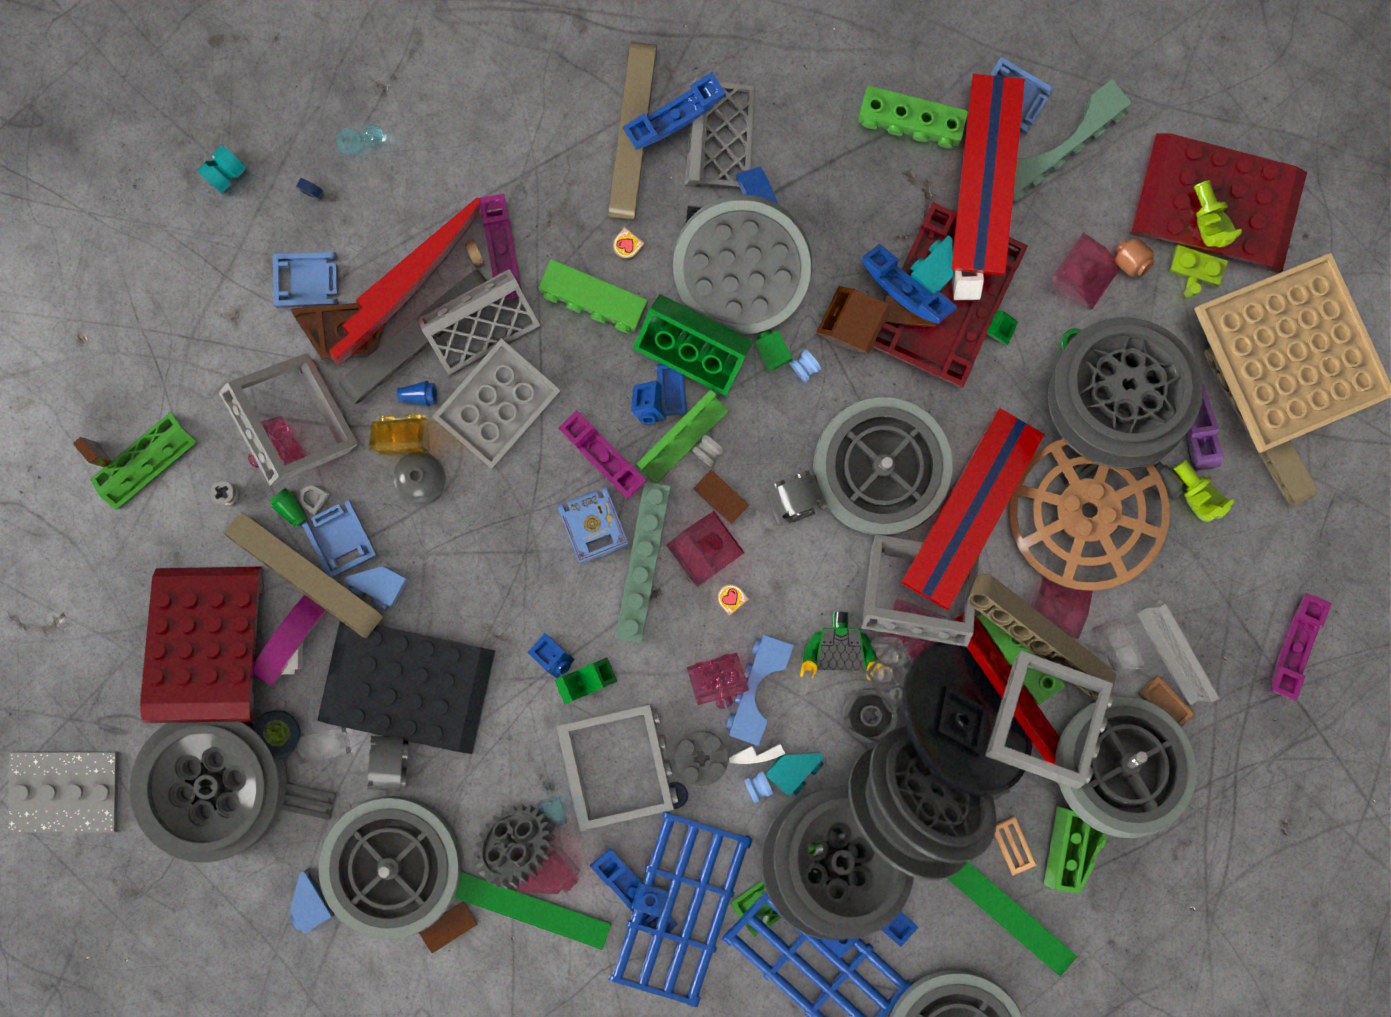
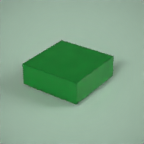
[987,310,1018,345]

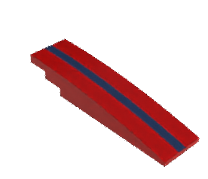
[951,74,1025,276]
[329,197,481,366]
[901,408,1045,611]

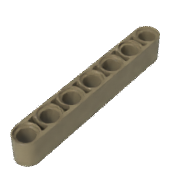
[609,42,657,220]
[1204,347,1318,507]
[223,512,383,638]
[969,574,1117,700]

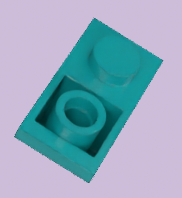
[910,235,953,294]
[764,752,824,797]

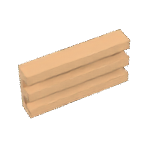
[994,816,1037,876]

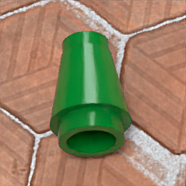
[269,488,307,527]

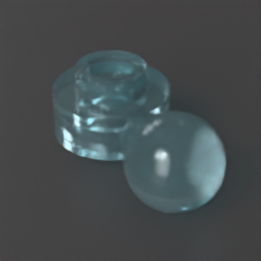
[335,125,383,156]

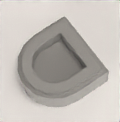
[298,485,331,515]

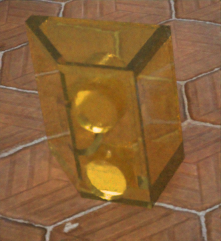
[369,414,430,455]

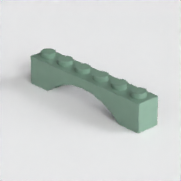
[1013,79,1132,202]
[615,482,671,643]

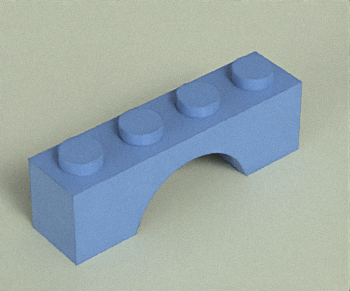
[725,635,794,746]

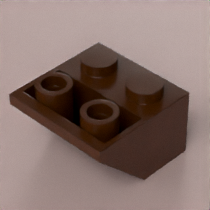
[816,286,892,353]

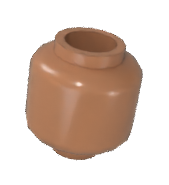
[1115,238,1155,277]

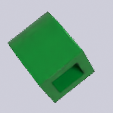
[555,657,617,705]

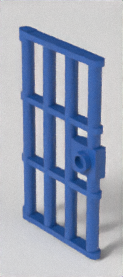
[608,812,753,1007]
[722,891,913,1017]

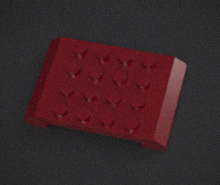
[1129,133,1307,273]
[873,202,1028,388]
[140,566,263,723]

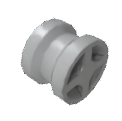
[691,435,725,467]

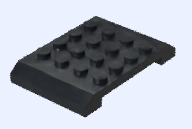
[317,621,496,754]

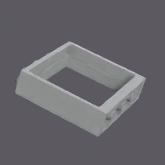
[219,353,358,486]
[862,535,979,647]
[985,651,1114,789]
[557,704,678,831]

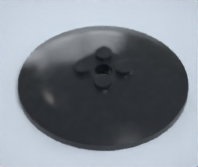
[902,642,1033,797]

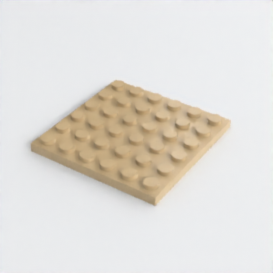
[1194,253,1391,453]

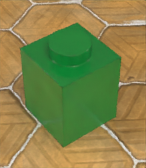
[754,329,792,373]

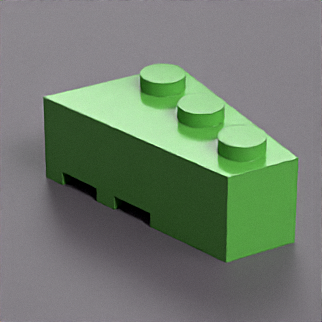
[1044,806,1108,894]

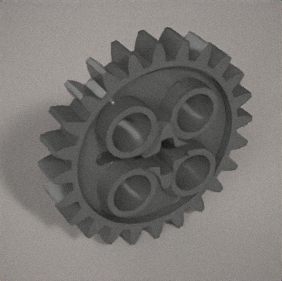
[474,804,555,889]

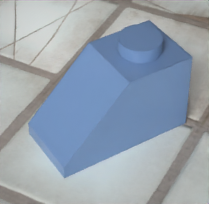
[290,868,335,934]

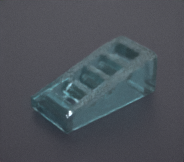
[537,796,567,827]

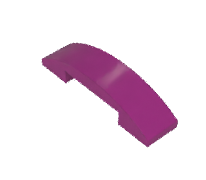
[479,194,522,301]
[558,410,647,499]
[1270,593,1332,701]
[253,594,327,686]

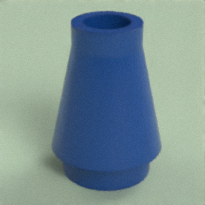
[397,381,437,407]

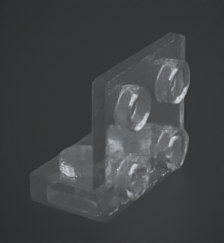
[867,637,912,713]

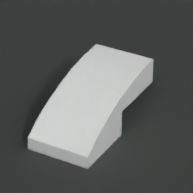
[728,743,785,764]

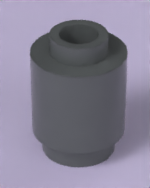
[1145,462,1184,501]

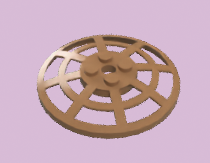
[1009,439,1170,591]

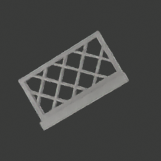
[685,77,755,188]
[417,269,540,375]
[1136,600,1220,705]

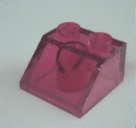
[1049,232,1120,310]
[666,511,745,587]
[1030,575,1093,639]
[515,846,580,894]

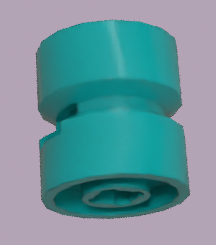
[196,144,247,194]

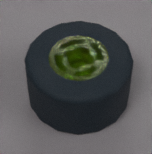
[252,710,301,761]

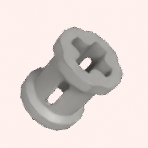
[210,481,239,506]

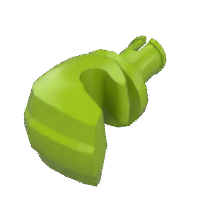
[1194,180,1242,247]
[1173,459,1235,522]

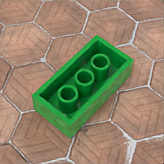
[632,294,754,396]

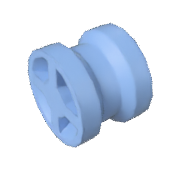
[789,349,822,382]
[744,771,774,804]

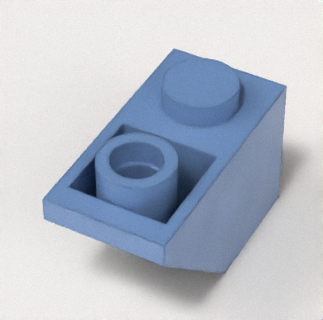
[344,566,409,609]

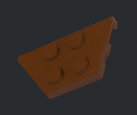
[291,303,387,360]

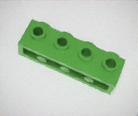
[857,85,968,148]
[538,259,648,334]
[976,613,1066,705]

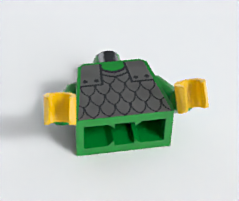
[799,612,883,680]

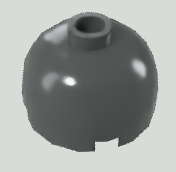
[393,452,446,504]

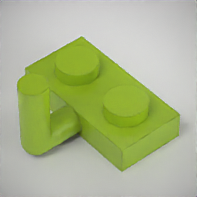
[1168,245,1228,298]

